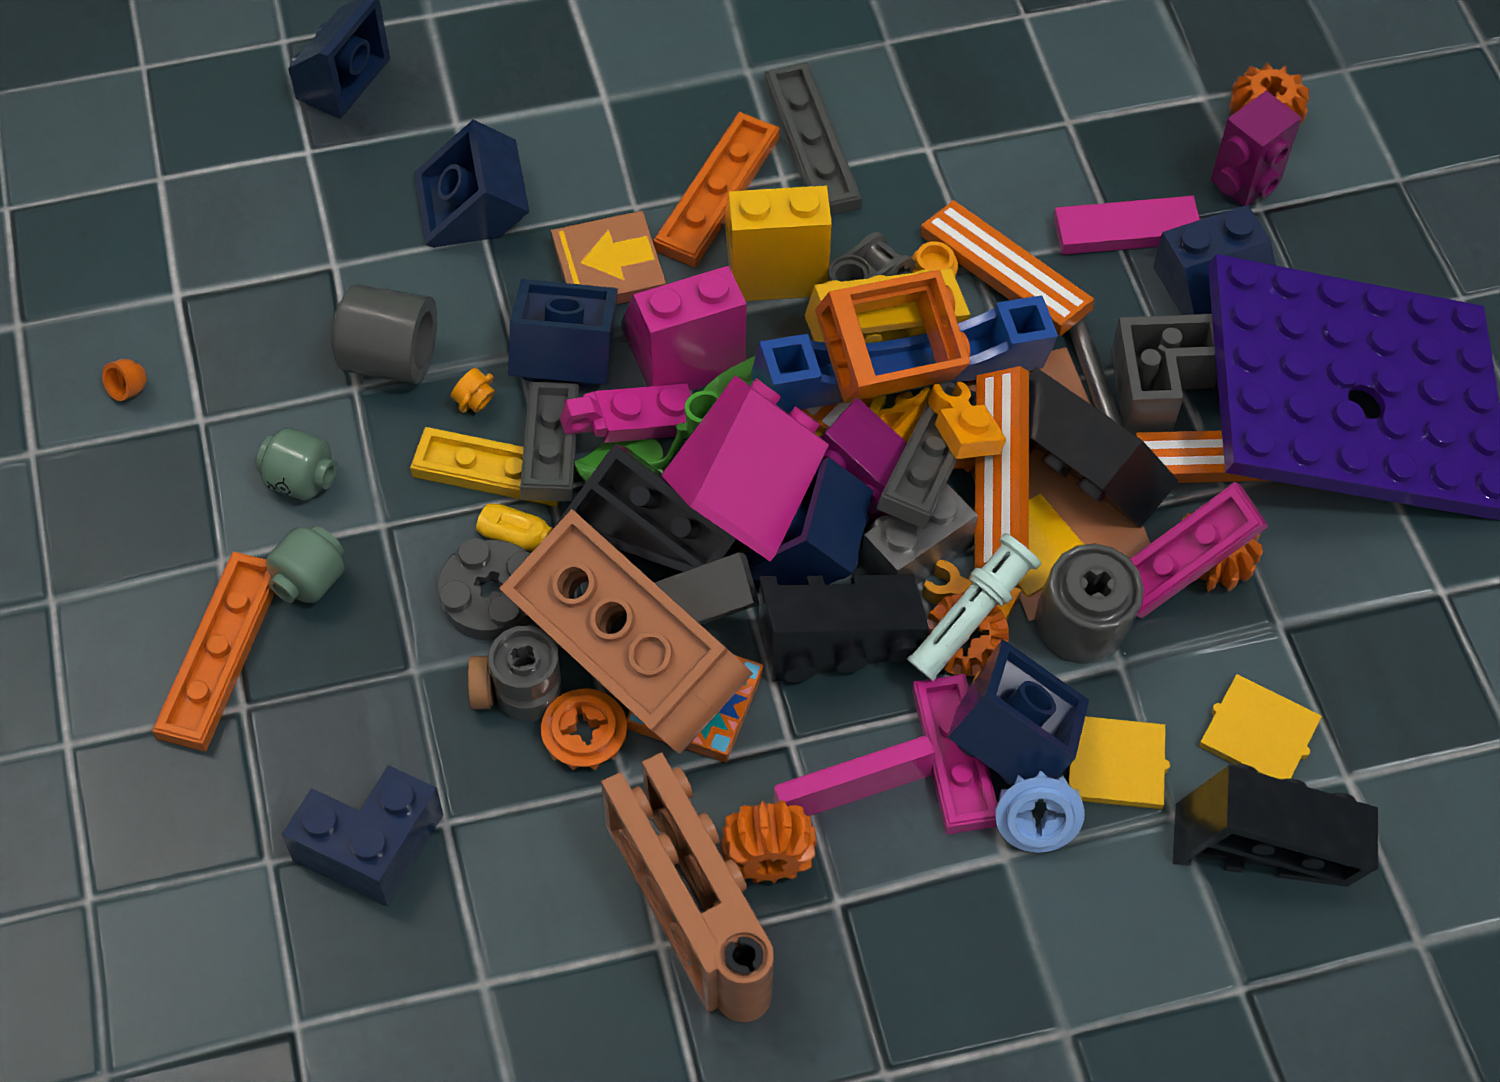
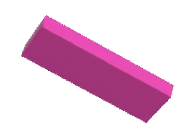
[1053,196,1200,255]
[1130,482,1269,618]
[912,674,998,835]
[773,736,935,816]

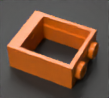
[815,269,970,403]

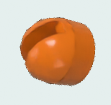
[102,359,147,401]

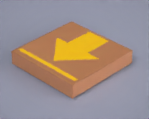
[551,210,666,305]

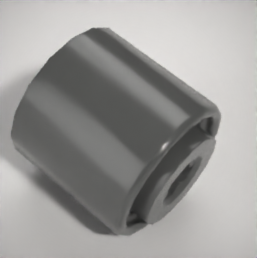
[331,284,437,384]
[1035,543,1144,664]

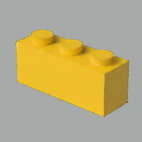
[805,268,971,343]

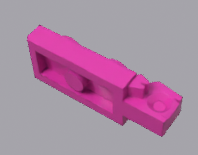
[559,383,691,443]

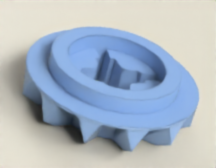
[995,771,1085,853]

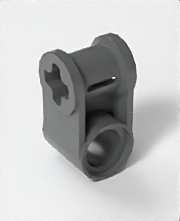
[828,231,916,282]

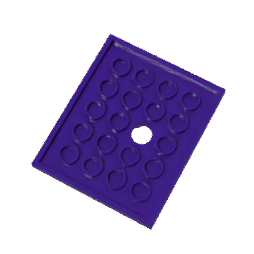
[1208,254,1500,520]

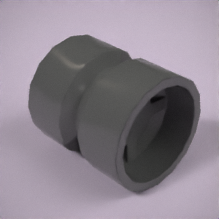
[488,626,563,722]

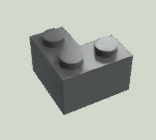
[1111,314,1217,433]

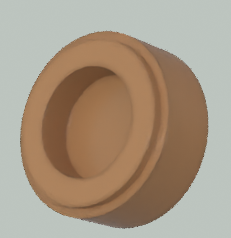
[468,656,495,710]

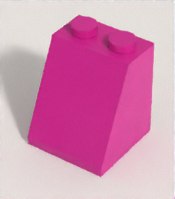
[621,266,747,391]
[661,375,829,561]

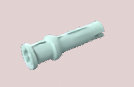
[907,533,1042,681]

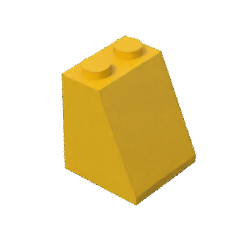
[725,186,832,301]

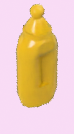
[476,503,554,552]

